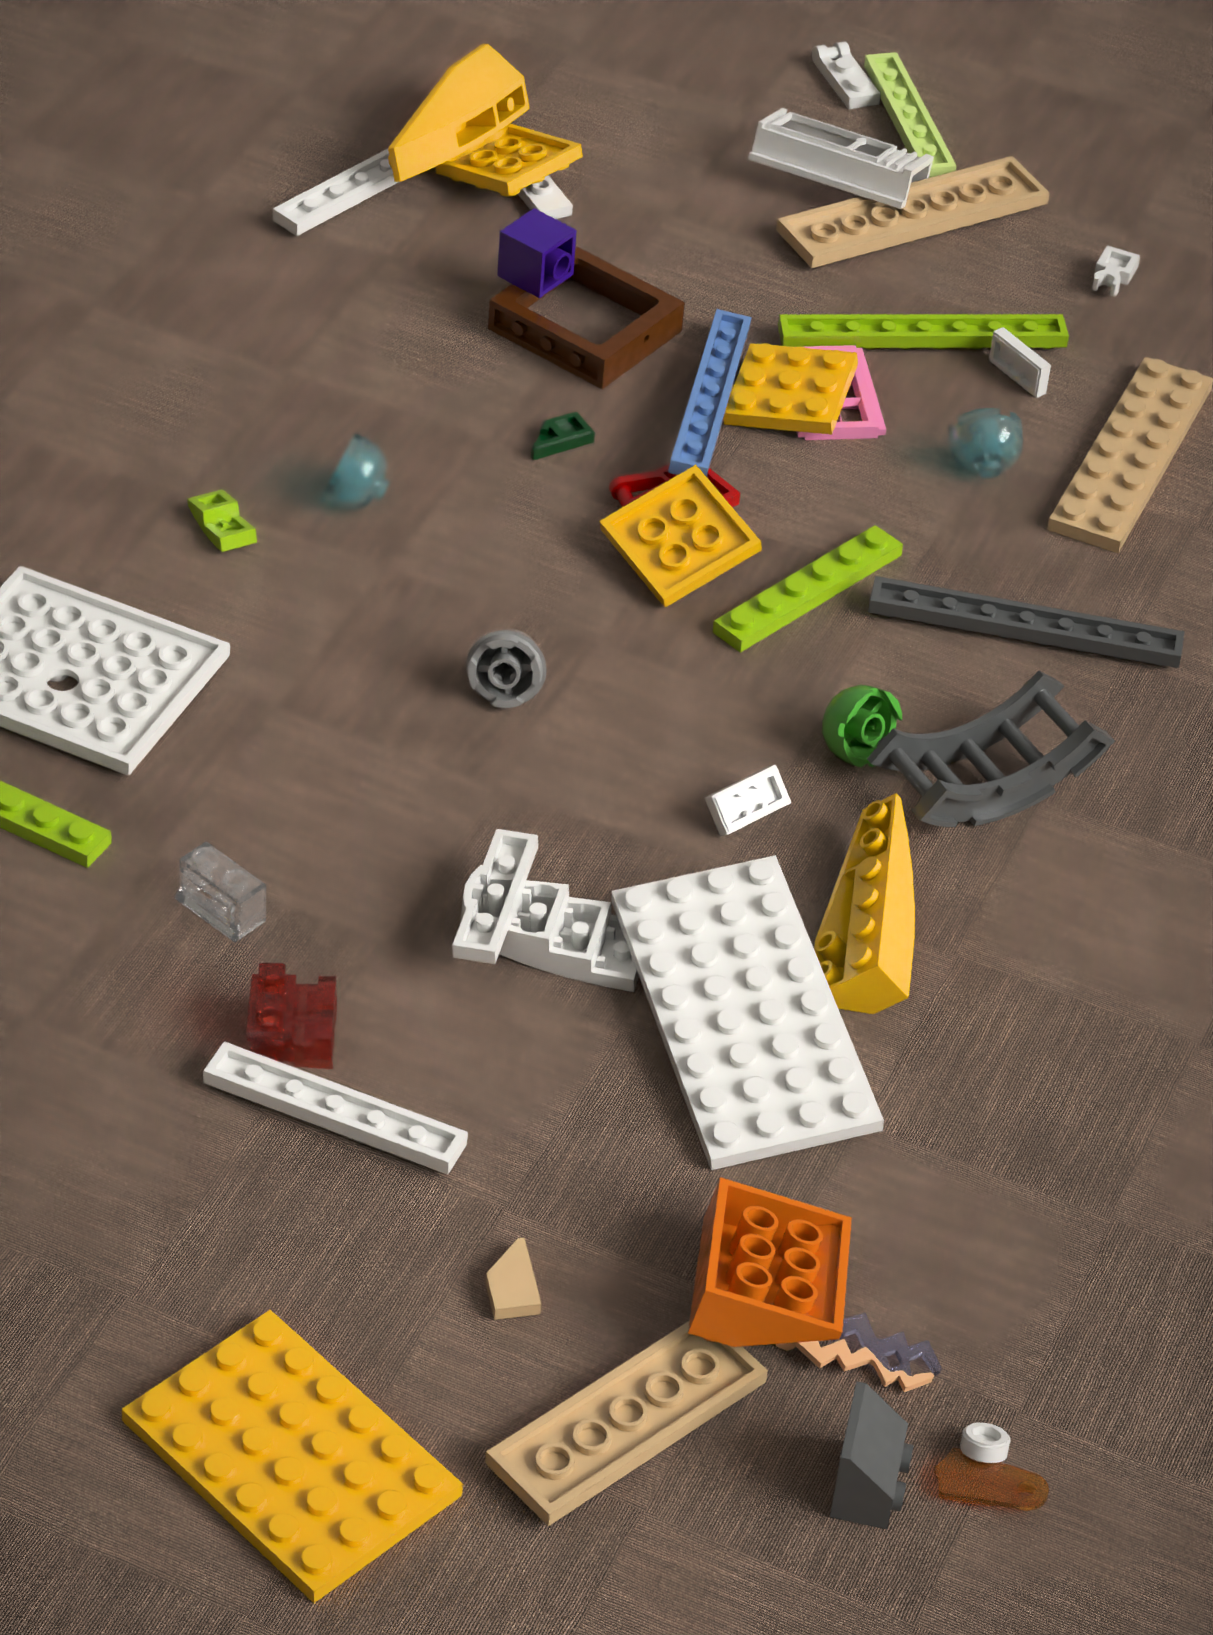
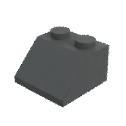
[830,1381,914,1529]

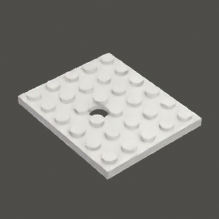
[0,566,230,776]

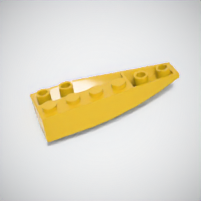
[388,44,530,182]
[814,793,915,1014]

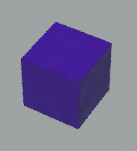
[497,208,577,298]

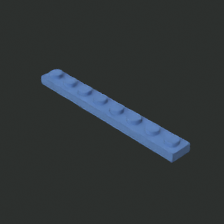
[668,309,752,477]

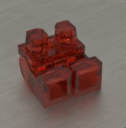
[246,963,338,1069]

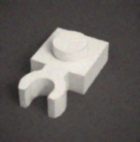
[1092,245,1140,296]

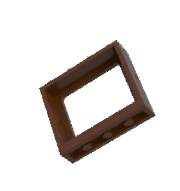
[488,246,685,390]

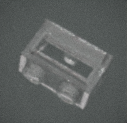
[175,841,266,943]

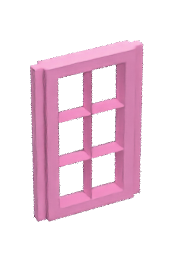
[796,345,886,440]

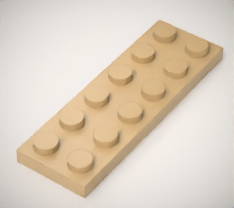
[485,1321,768,1526]

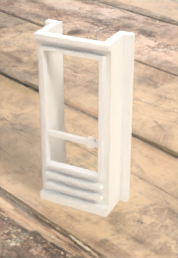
[748,108,934,209]

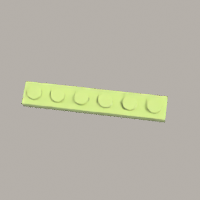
[864,52,957,178]

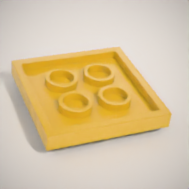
[435,123,583,196]
[723,343,858,435]
[599,465,762,608]

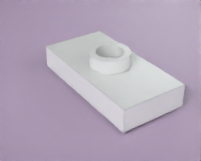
[518,175,573,219]
[989,327,1051,398]
[705,765,791,836]

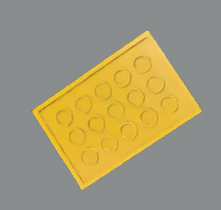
[122,1310,463,1603]

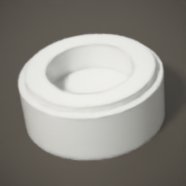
[960,1423,1010,1463]

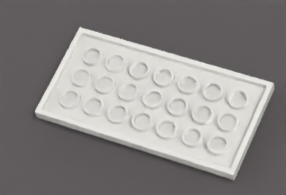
[612,855,884,1170]

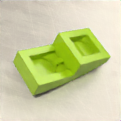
[187,489,257,552]

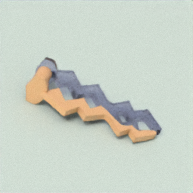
[776,1312,942,1392]

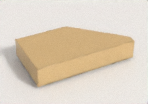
[485,1238,541,1320]

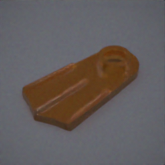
[934,1448,1049,1511]

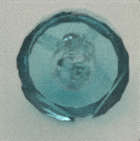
[948,408,1023,478]
[320,432,391,511]

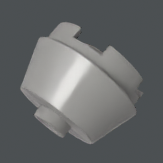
[466,629,546,708]

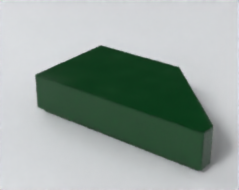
[531,411,595,461]

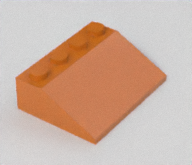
[688,1177,852,1347]

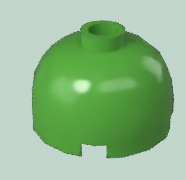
[822,684,902,768]

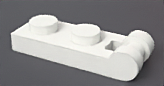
[812,41,880,110]

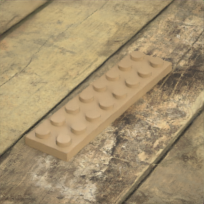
[776,156,1050,268]
[1047,357,1213,554]

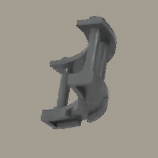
[867,670,1115,827]

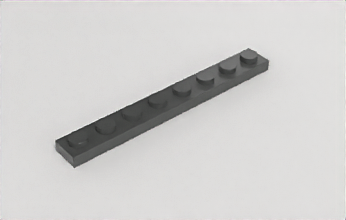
[868,576,1185,668]

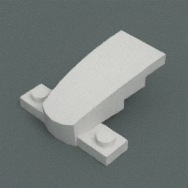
[452,829,639,992]

